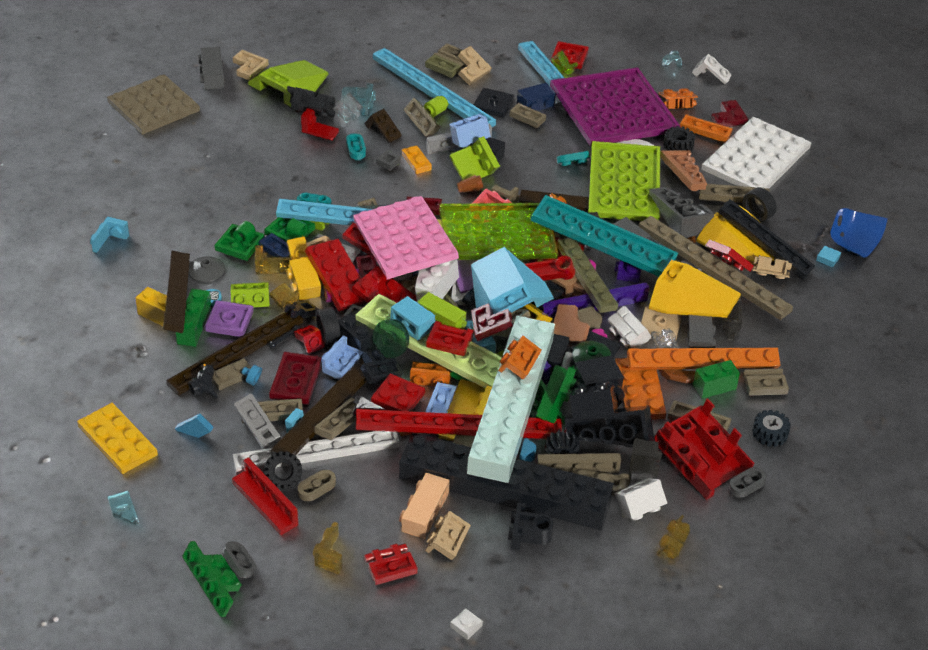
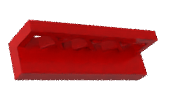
[232,457,298,535]

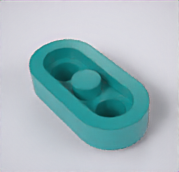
[346,133,366,160]
[556,151,590,167]
[297,192,332,204]

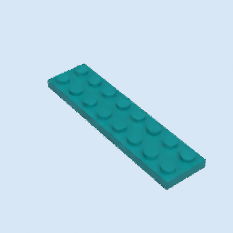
[531,195,678,277]

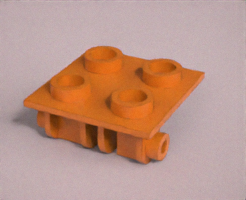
[658,88,698,109]

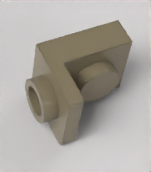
[491,185,520,205]

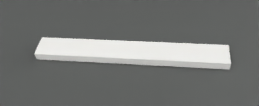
[233,431,400,474]

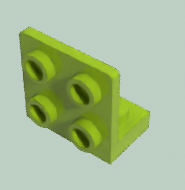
[449,136,500,180]

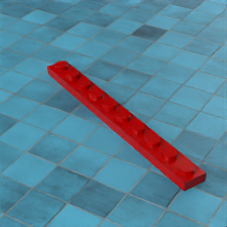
[356,409,562,439]

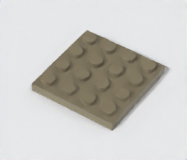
[107,74,200,135]

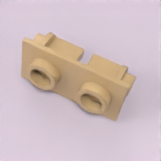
[753,255,792,279]

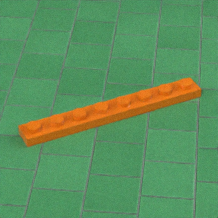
[627,348,781,370]

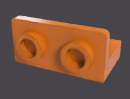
[498,335,542,379]
[410,362,451,387]

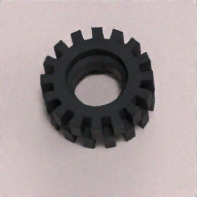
[663,126,695,151]
[264,451,302,490]

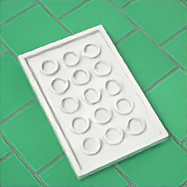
[701,117,811,188]

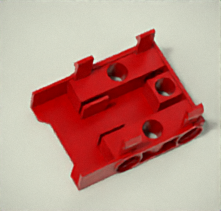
[654,398,755,500]

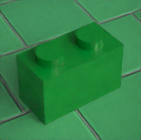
[693,360,740,399]

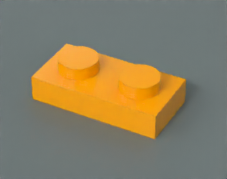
[402,145,432,174]

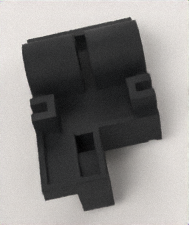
[287,86,336,118]

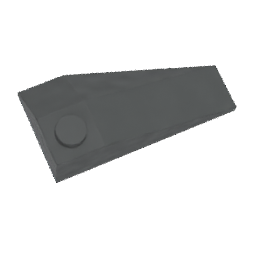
[649,187,714,238]

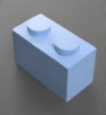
[449,114,491,148]

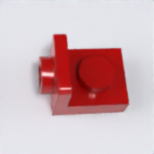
[294,325,325,354]

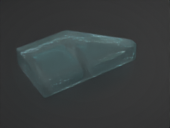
[107,491,139,525]

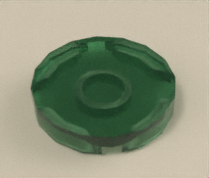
[372,318,409,358]

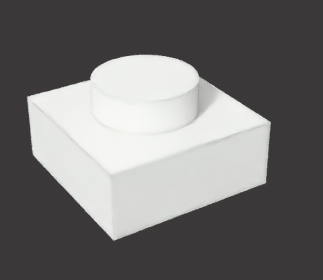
[450,608,483,640]

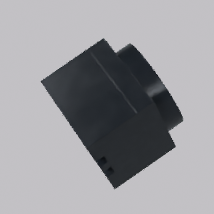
[572,355,625,407]

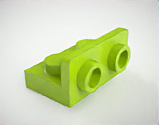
[230,282,270,307]

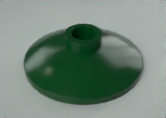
[572,341,611,363]

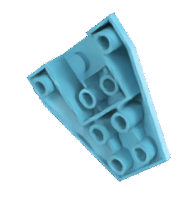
[471,247,554,314]

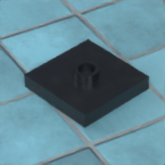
[473,88,514,117]

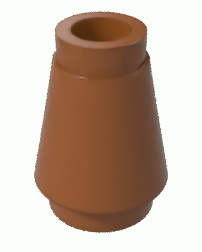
[457,175,483,193]

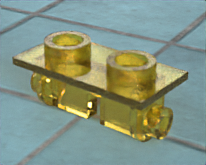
[657,515,690,559]

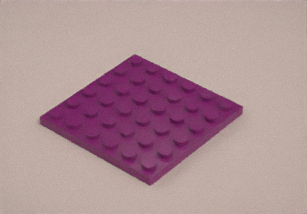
[550,67,681,147]

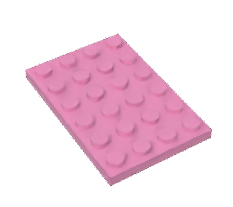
[353,196,459,279]

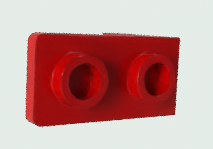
[301,108,339,140]

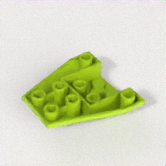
[248,60,328,107]

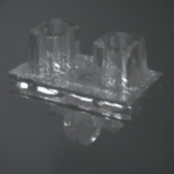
[651,329,679,348]

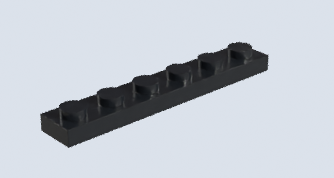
[718,199,815,280]

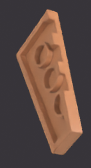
[660,151,707,191]

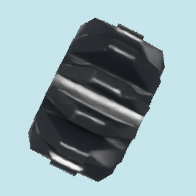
[545,429,580,454]

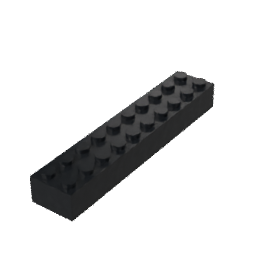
[399,433,614,531]

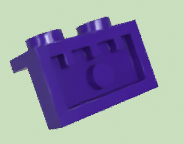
[614,259,642,283]

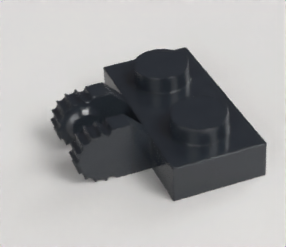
[360,349,403,384]

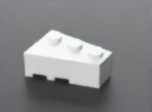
[415,259,459,302]

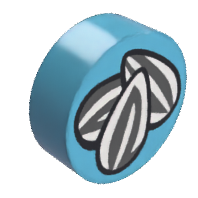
[206,289,222,307]

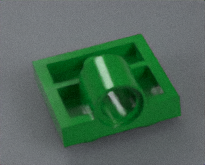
[264,217,315,242]
[214,221,265,261]

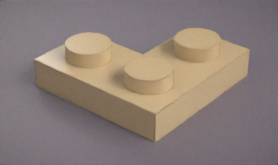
[458,46,492,85]
[233,50,269,81]

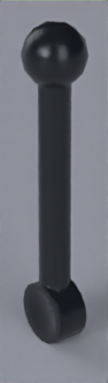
[269,325,301,349]

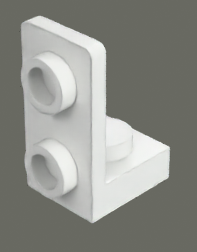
[692,54,731,84]

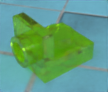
[551,51,578,75]

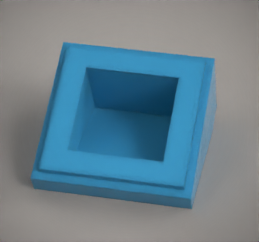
[520,438,536,462]

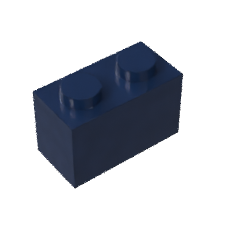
[517,82,556,111]

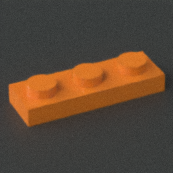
[680,115,733,142]

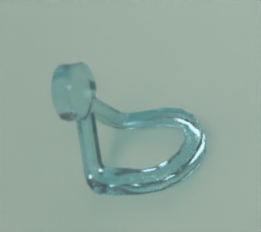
[662,50,682,68]

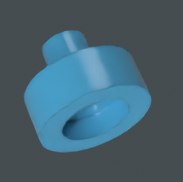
[242,365,262,386]

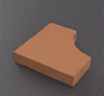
[554,304,590,344]

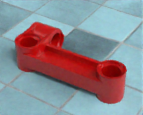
[525,256,576,281]

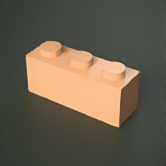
[399,473,450,539]

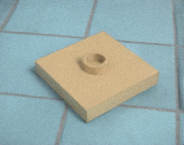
[641,307,682,344]

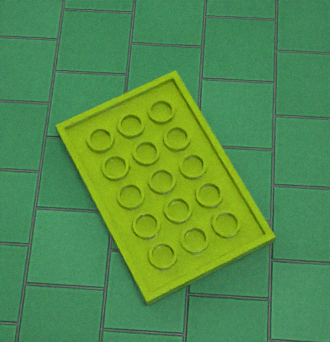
[588,141,660,221]

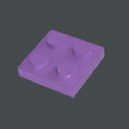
[205,300,254,337]

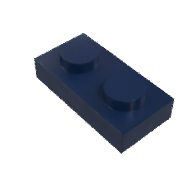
[258,233,291,264]

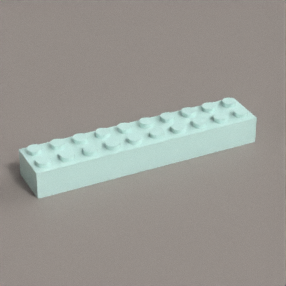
[467,316,555,483]

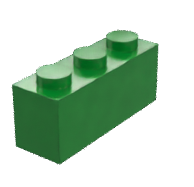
[176,289,212,347]

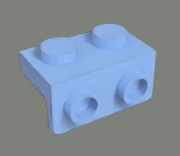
[321,336,364,380]

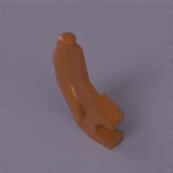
[659,369,695,384]

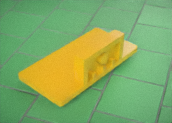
[439,380,492,441]

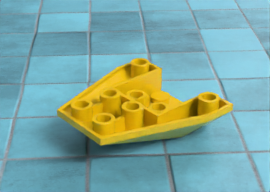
[696,206,776,265]
[649,260,741,318]

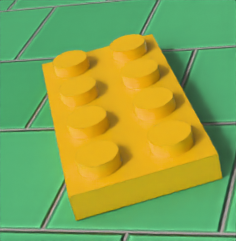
[77,402,158,475]

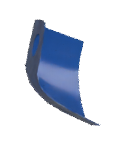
[830,208,888,258]

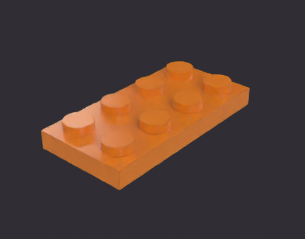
[615,358,667,419]

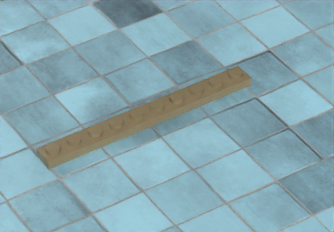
[639,216,793,320]

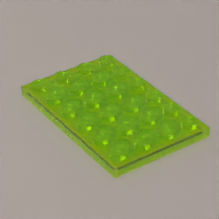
[439,203,558,260]

